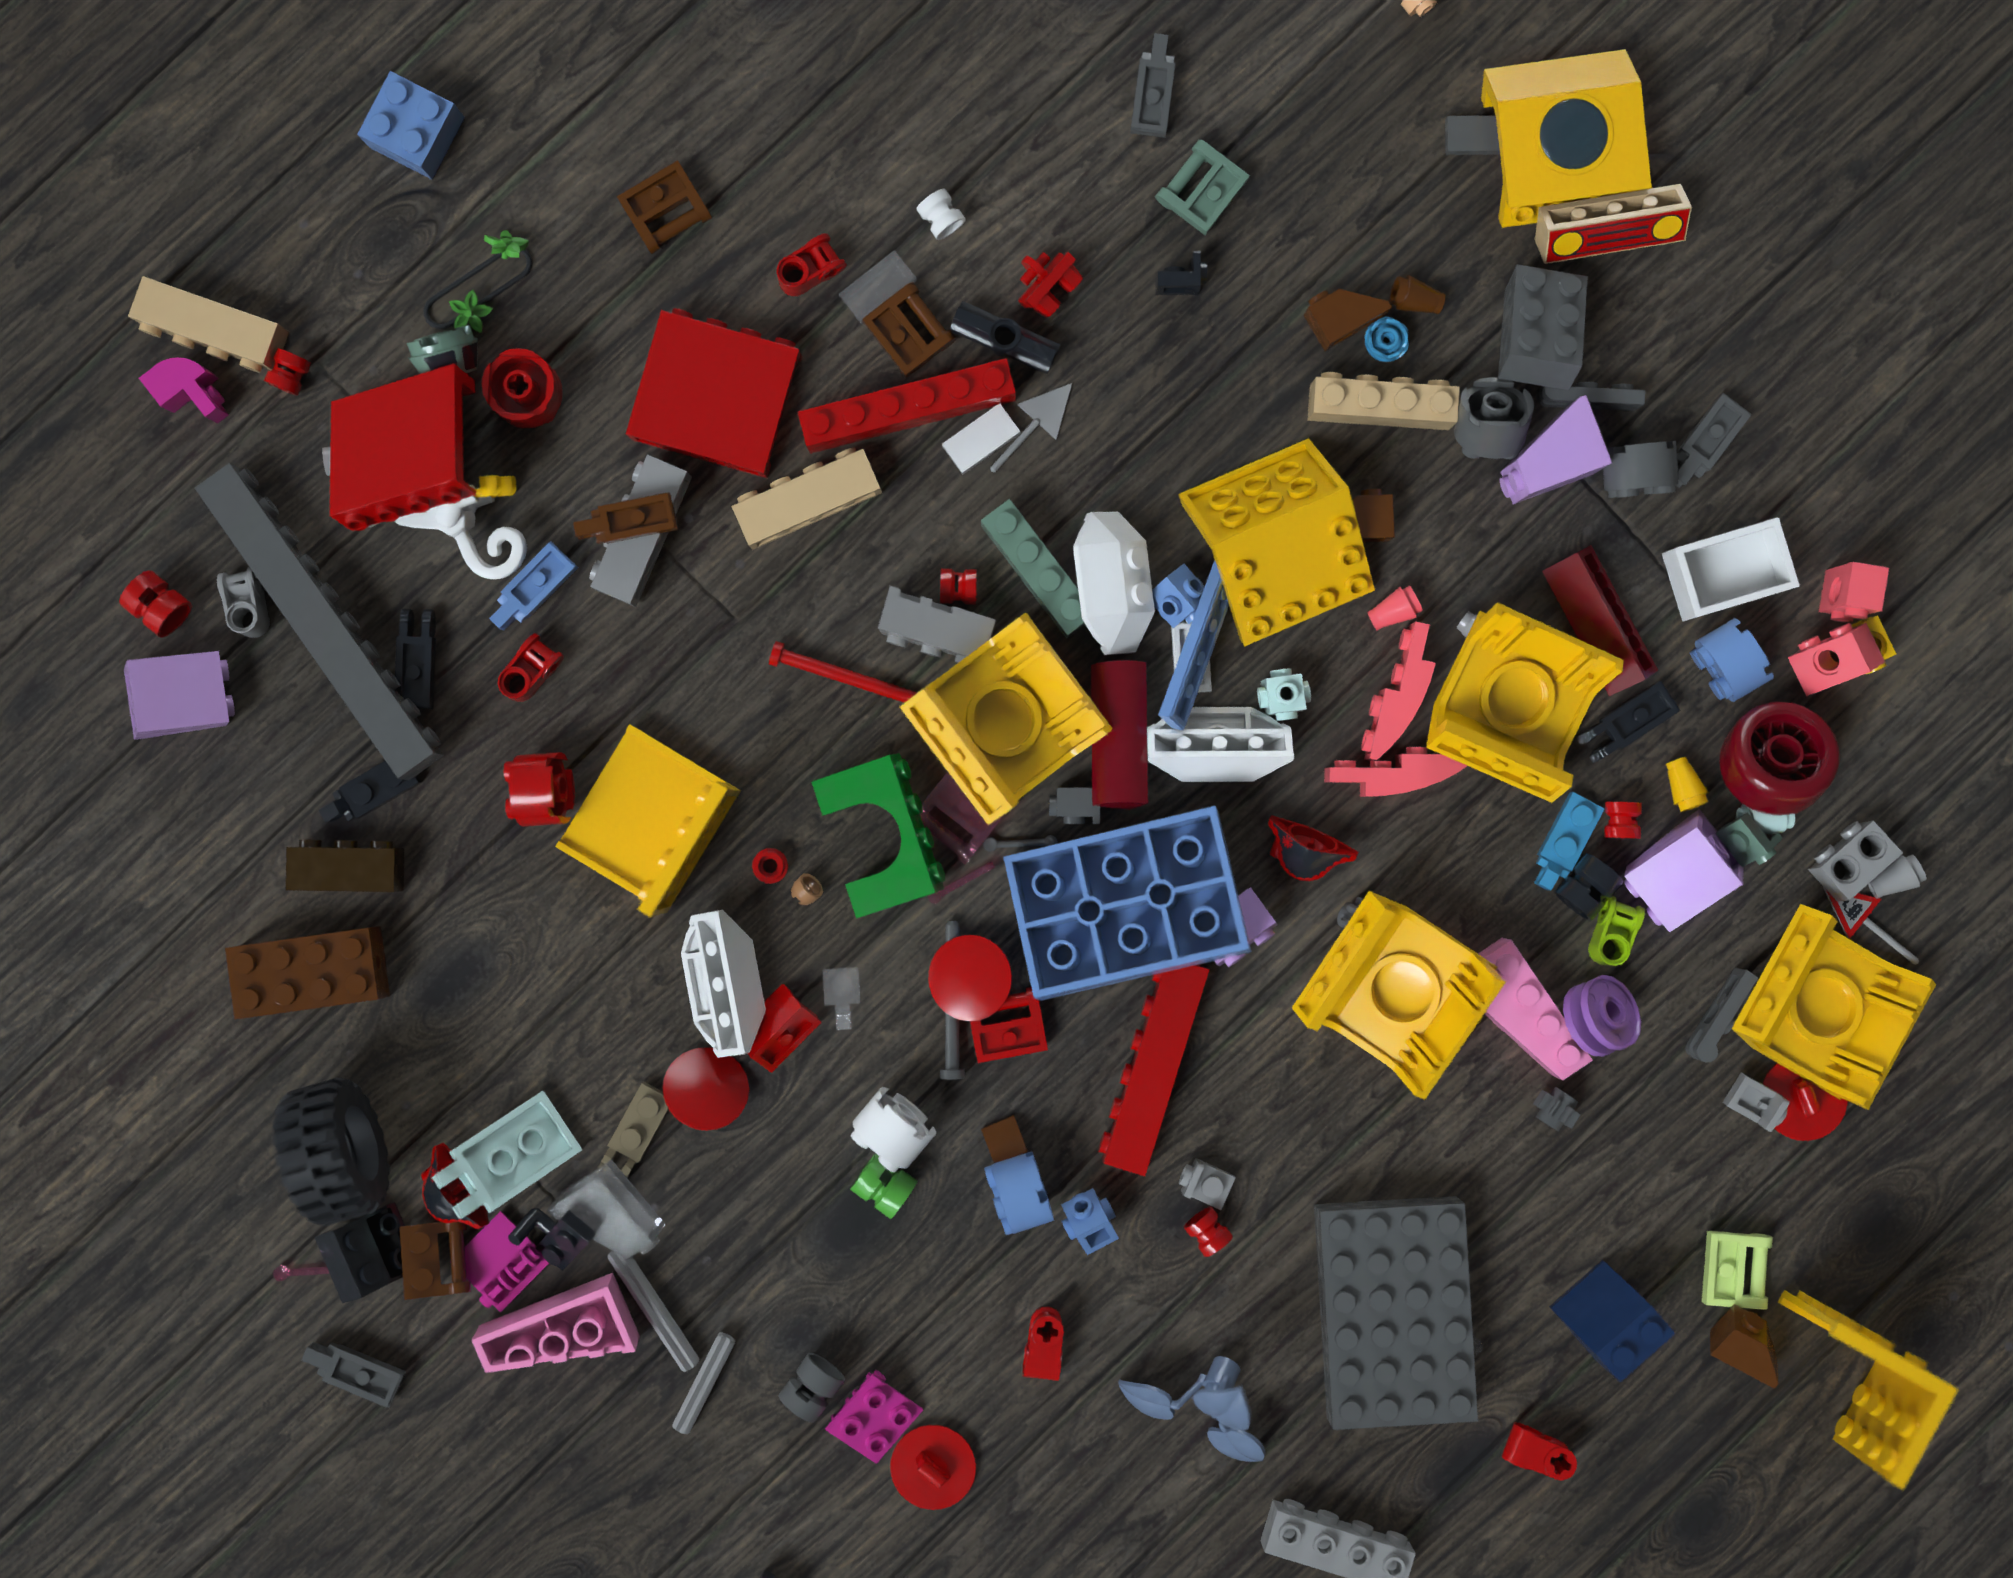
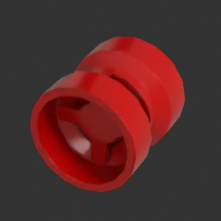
[264,348,312,396]
[940,568,977,605]
[1604,802,1642,839]
[1183,1206,1233,1257]

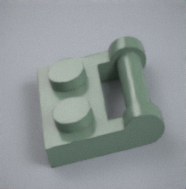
[1155,139,1250,236]

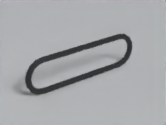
[424,249,532,329]

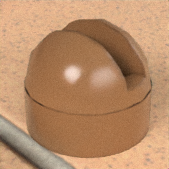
[791,873,823,905]

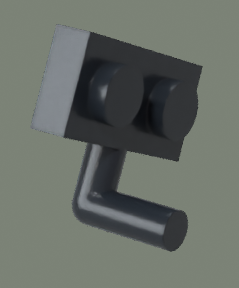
[508,1208,596,1271]

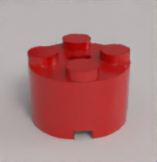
[482,348,563,428]
[503,752,575,827]

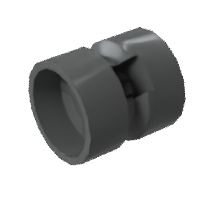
[778,1352,845,1423]

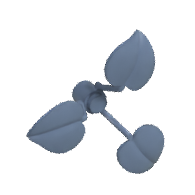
[1118,1356,1266,1462]

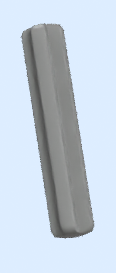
[672,1332,735,1435]

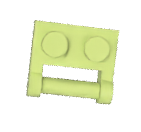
[1702,1231,1773,1309]

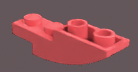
[1361,622,1436,761]
[1324,747,1467,797]

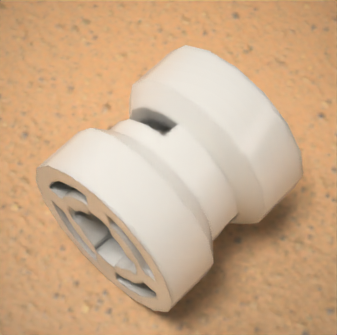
[916,189,965,240]

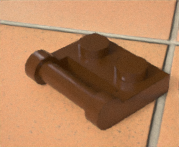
[617,160,712,254]
[862,282,957,378]
[400,1222,471,1300]

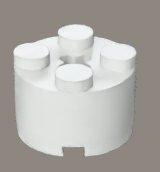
[851,1087,936,1172]

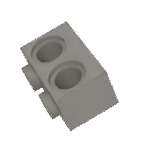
[1808,821,1903,902]

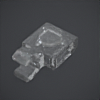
[822,967,861,1030]

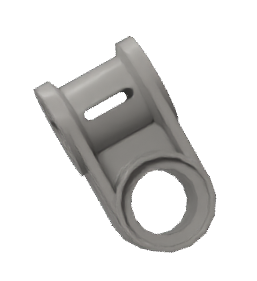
[217,567,270,638]

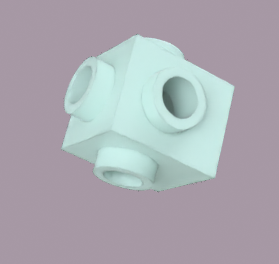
[1257,668,1311,721]

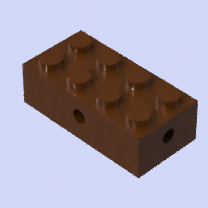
[225,926,390,1020]

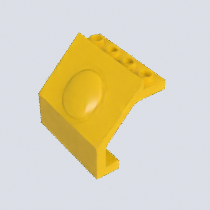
[1426,602,1624,803]
[900,612,1113,825]
[1292,891,1506,1099]
[1732,904,1936,1110]

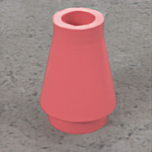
[1367,585,1423,631]

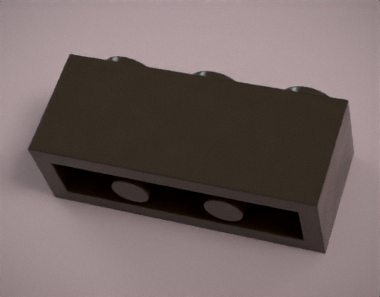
[285,840,404,892]

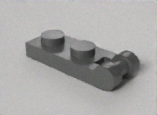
[1536,382,1645,411]
[1686,968,1758,1063]

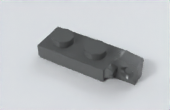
[1130,33,1175,138]
[1675,393,1752,488]
[301,1342,406,1408]

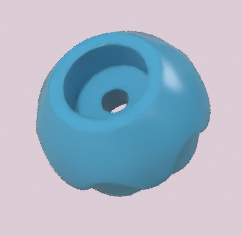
[1365,317,1409,362]

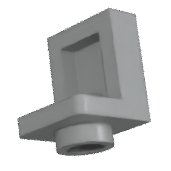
[1723,1072,1790,1132]

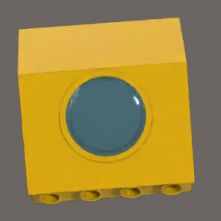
[1481,49,1652,228]

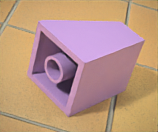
[1500,395,1612,504]
[124,651,235,740]
[1624,809,1744,932]

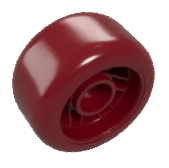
[1719,702,1840,816]

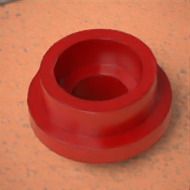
[752,848,788,884]

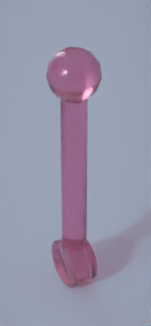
[928,861,995,904]
[273,1265,330,1281]

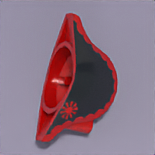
[1268,815,1359,881]
[421,1142,489,1229]

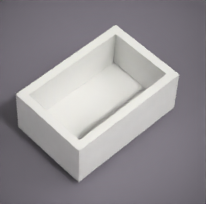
[1662,517,1800,622]

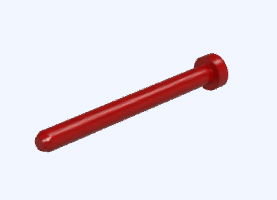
[768,641,918,703]

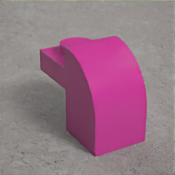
[139,357,229,423]

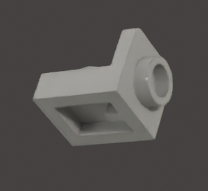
[1179,1158,1236,1210]

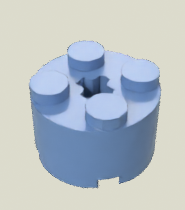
[1690,618,1774,702]
[984,1151,1054,1235]

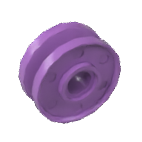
[1563,975,1641,1057]

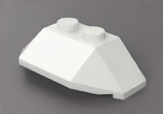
[1073,512,1155,655]
[1147,707,1294,782]
[681,910,766,1057]

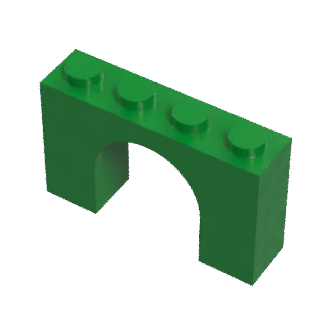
[811,753,945,919]

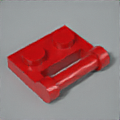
[970,987,1048,1063]

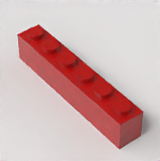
[798,358,1016,454]
[1098,965,1210,1176]

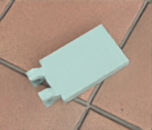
[432,1091,583,1220]

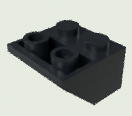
[314,1202,405,1303]

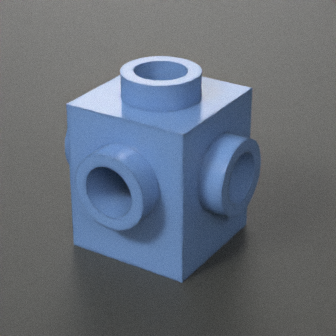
[1152,564,1205,629]
[1061,1188,1119,1255]

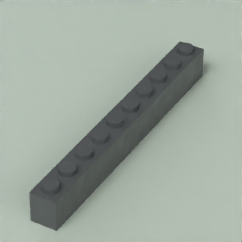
[195,463,444,781]

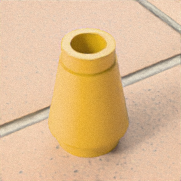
[1666,757,1709,812]

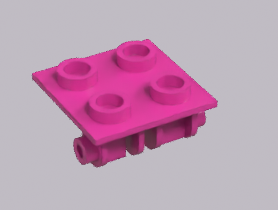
[450,1211,549,1313]
[825,1370,923,1464]

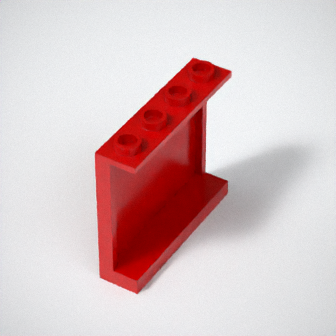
[626,308,802,479]
[330,364,476,531]

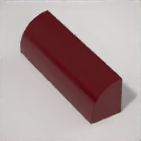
[1542,545,1658,696]
[1091,660,1148,809]

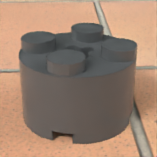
[1454,377,1534,459]
[1603,441,1679,498]

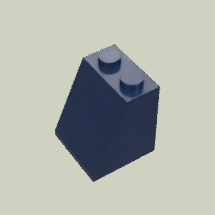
[1549,1260,1676,1382]

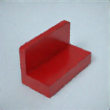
[747,984,822,1073]

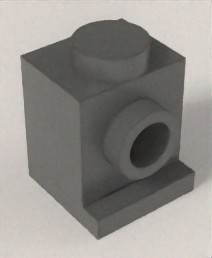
[1049,788,1100,824]

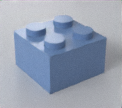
[357,71,465,180]

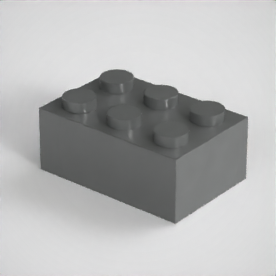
[1498,265,1588,390]

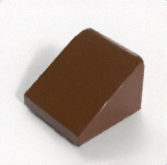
[981,1115,1028,1163]

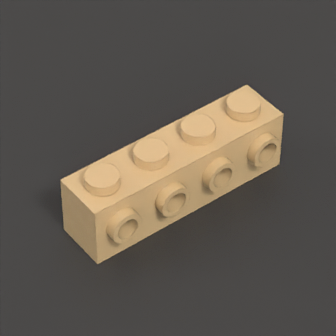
[1308,372,1460,430]

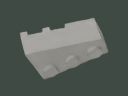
[878,586,996,663]

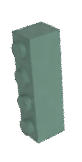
[981,499,1086,639]

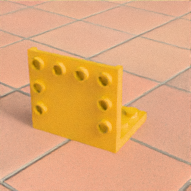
[1179,438,1375,646]
[555,724,741,917]
[1778,1290,1958,1489]

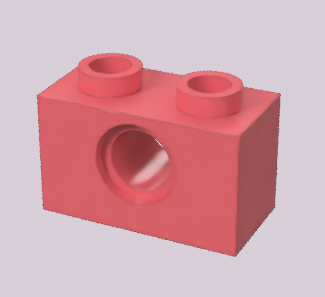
[1819,562,1889,622]
[1788,623,1885,696]

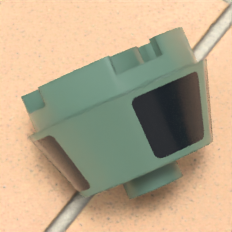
[407,325,478,374]

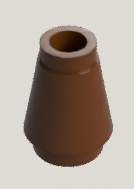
[1389,275,1445,314]

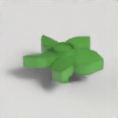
[484,230,528,259]
[449,290,493,333]

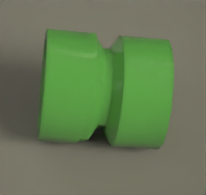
[850,1153,918,1219]

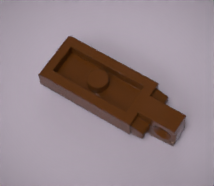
[573,492,678,544]

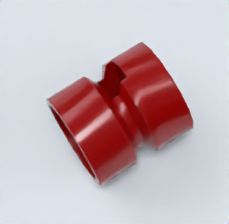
[119,570,192,638]

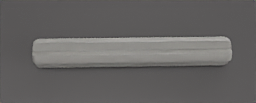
[608,1245,699,1372]

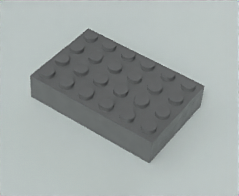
[1314,1196,1478,1430]

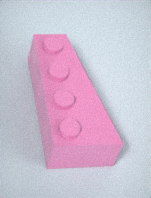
[1478,938,1593,1080]
[472,1273,640,1373]

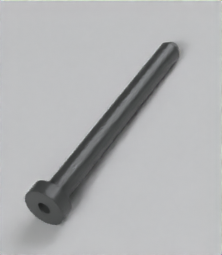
[940,921,965,1079]

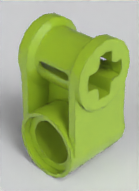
[1588,896,1645,966]

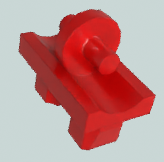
[1017,252,1083,317]

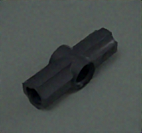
[950,301,1060,375]

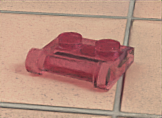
[920,772,1005,865]

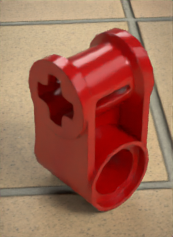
[777,233,847,296]
[498,633,564,702]
[1022,1306,1064,1381]
[1502,1422,1577,1480]

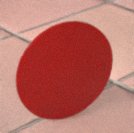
[928,935,1012,1021]
[663,1048,749,1131]
[1762,1063,1848,1141]
[890,1425,976,1510]

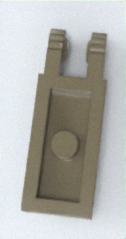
[596,1082,669,1186]

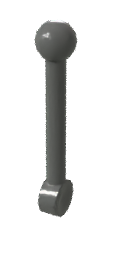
[983,835,1058,852]

